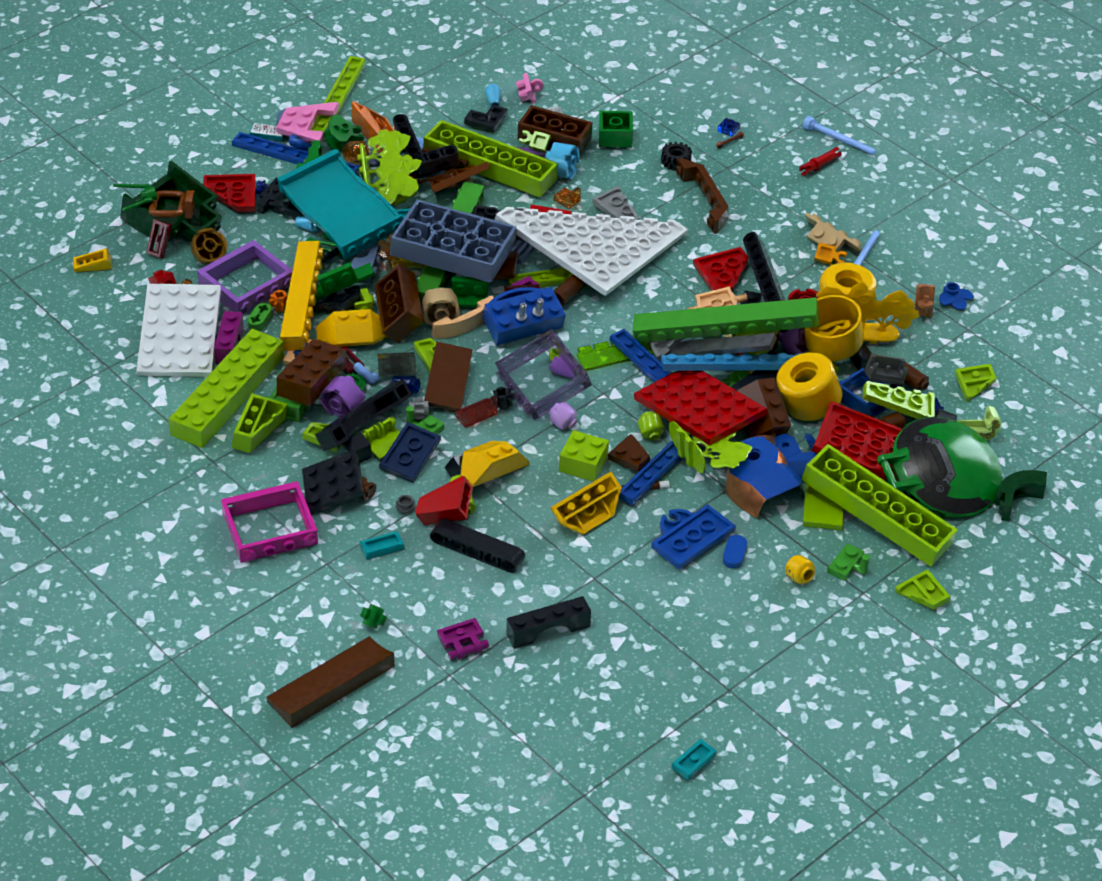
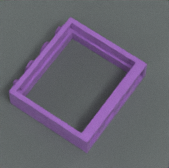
[197,240,293,314]

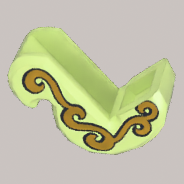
[958,406,1002,441]

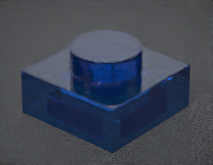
[718,118,740,137]

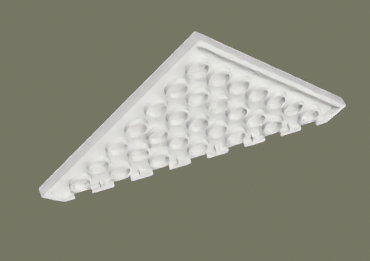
[495,207,688,296]

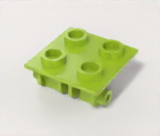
[362,417,400,460]

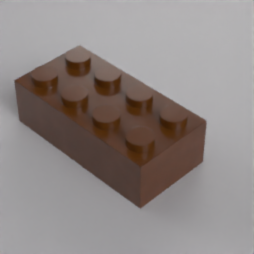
[517,105,593,155]
[375,264,424,343]
[277,339,346,406]

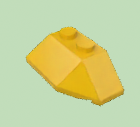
[316,309,388,347]
[460,441,529,487]
[550,471,622,534]

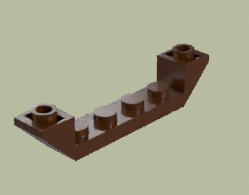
[676,158,729,234]

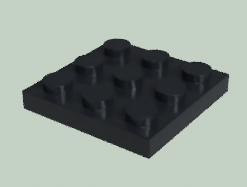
[302,449,364,515]

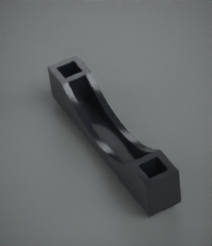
[315,379,413,451]

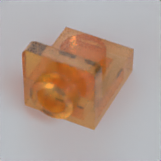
[554,187,581,209]

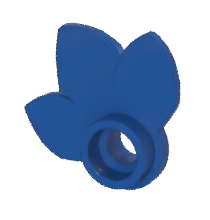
[939,282,974,310]

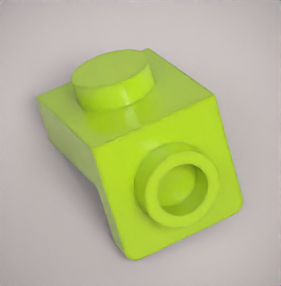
[354,288,375,311]

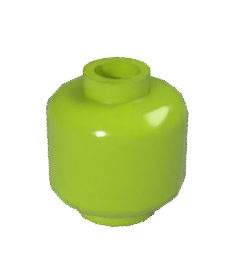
[637,411,665,441]

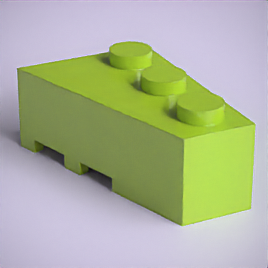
[232,393,288,453]

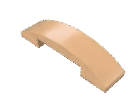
[432,295,494,339]

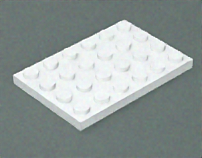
[136,284,221,377]

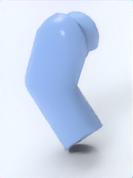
[353,362,379,384]

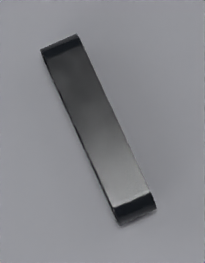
[430,519,526,573]

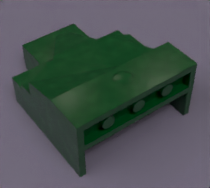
[120,161,222,242]

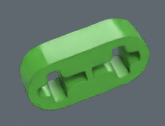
[247,303,272,331]

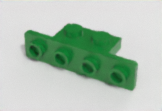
[315,262,375,301]

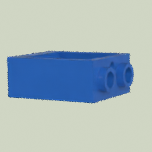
[840,368,891,418]

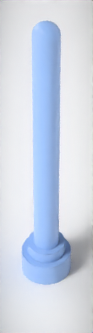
[803,116,876,155]
[854,230,880,265]

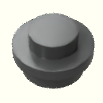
[396,495,415,513]

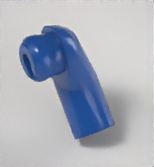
[288,135,312,151]

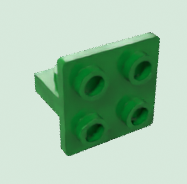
[452,277,488,308]

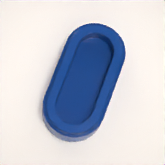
[723,535,747,568]

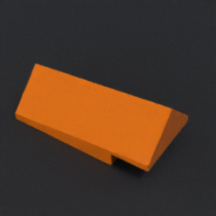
[352,101,403,154]

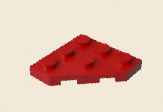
[203,174,256,212]
[693,247,749,292]

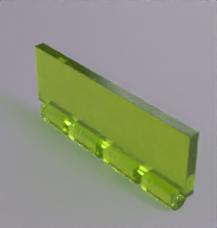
[577,335,653,371]

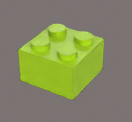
[559,430,609,482]

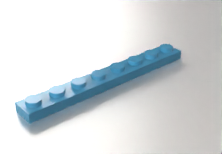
[661,353,802,371]

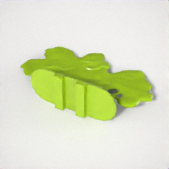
[358,129,422,204]
[669,421,752,473]

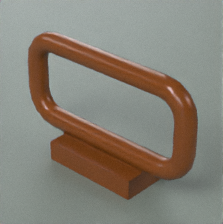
[148,190,194,218]

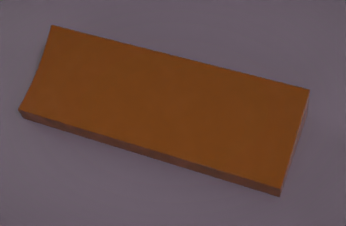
[267,636,395,728]

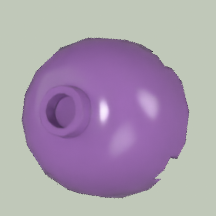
[779,328,808,355]

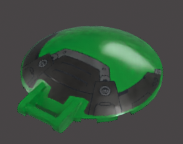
[877,417,1002,518]

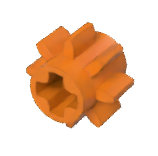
[269,290,288,313]

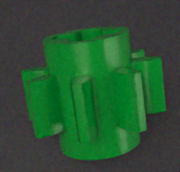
[360,604,387,629]

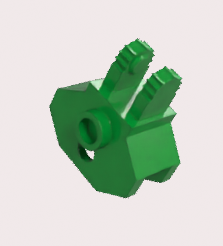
[324,115,364,152]

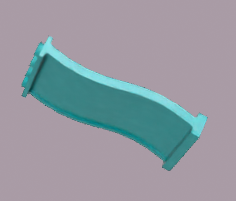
[277,149,403,259]

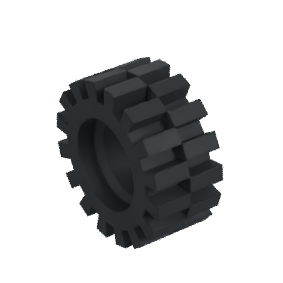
[661,142,692,171]

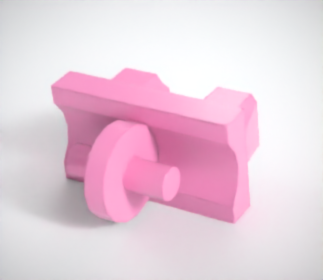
[516,73,544,104]

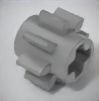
[409,397,429,420]

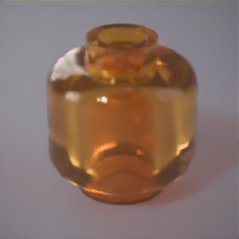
[343,140,369,163]

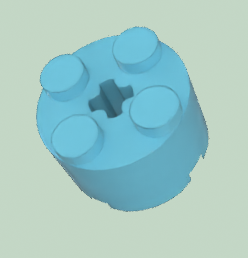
[545,142,580,179]

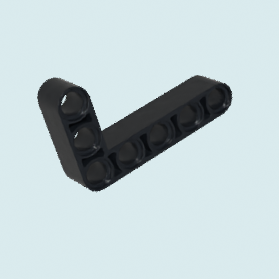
[393,114,460,178]

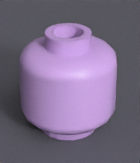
[549,402,578,430]

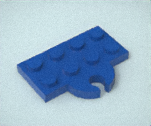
[651,504,736,570]

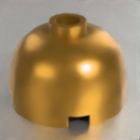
[190,228,227,264]

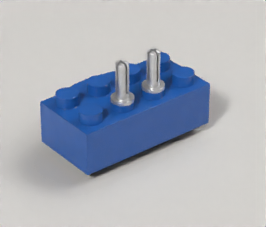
[482,287,566,345]

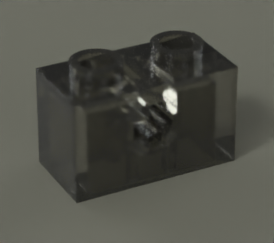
[377,352,416,377]

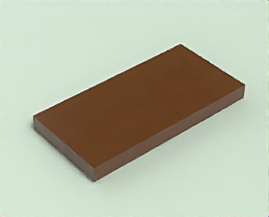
[424,341,473,413]

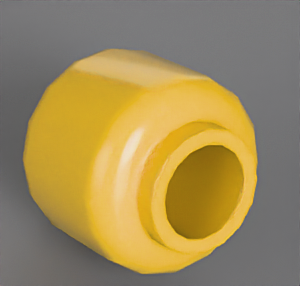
[785,555,815,584]

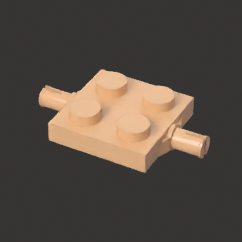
[686,287,748,309]

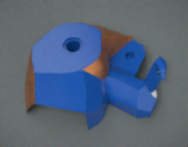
[725,433,818,519]

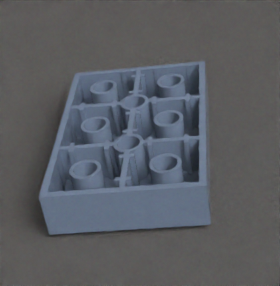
[390,199,517,283]

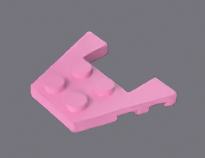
[276,102,339,143]

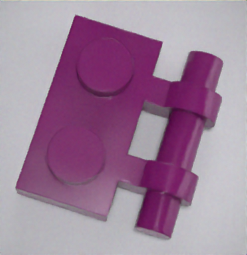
[437,618,489,660]

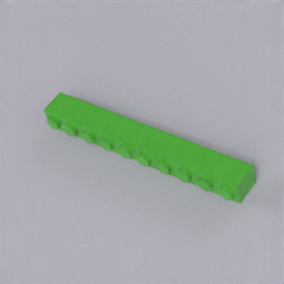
[417,182,484,305]
[633,298,819,342]

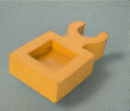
[814,242,847,265]

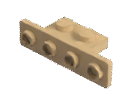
[805,212,862,253]

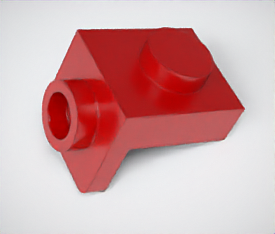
[148,270,177,284]

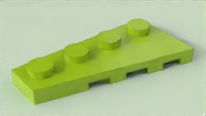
[863,381,935,419]

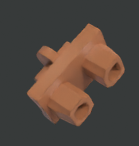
[914,284,935,317]

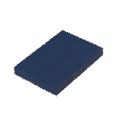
[379,422,441,483]

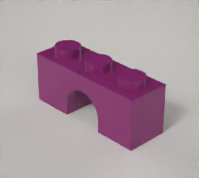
[214,311,244,365]

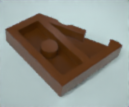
[608,434,650,472]

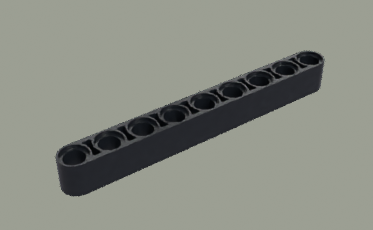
[743,232,788,333]

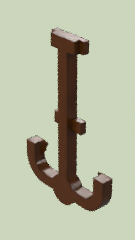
[417,168,457,185]

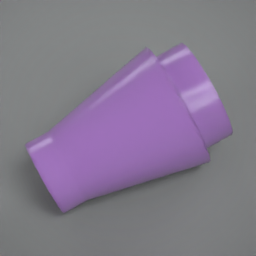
[549,356,578,379]

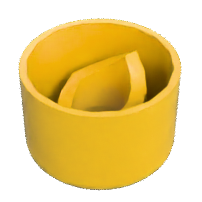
[818,263,877,295]
[804,295,864,362]
[776,352,843,421]

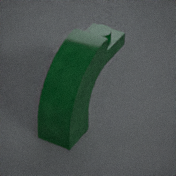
[995,470,1047,521]

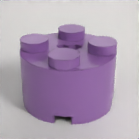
[320,376,366,417]

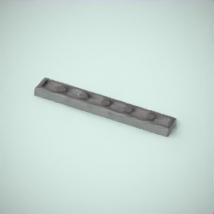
[670,333,777,355]

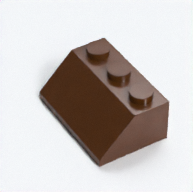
[737,378,791,438]

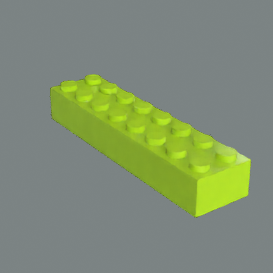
[423,120,558,198]
[168,329,285,448]
[802,444,958,567]

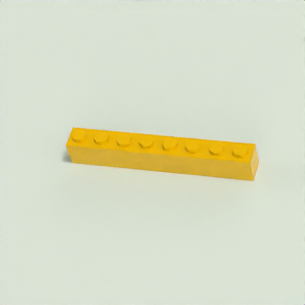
[280,241,324,351]

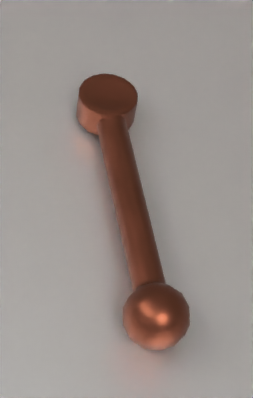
[716,132,744,149]

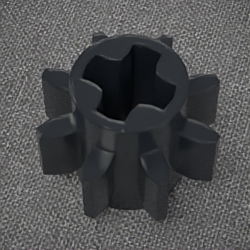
[491,387,515,410]

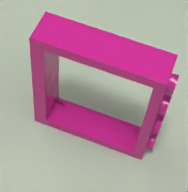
[221,481,318,563]

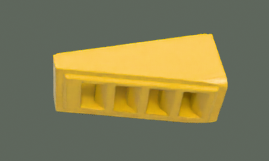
[73,248,112,272]

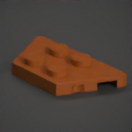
[430,162,489,193]

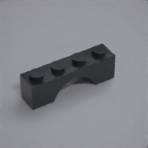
[506,596,591,649]

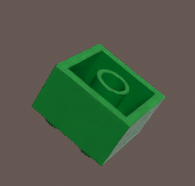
[599,110,633,148]

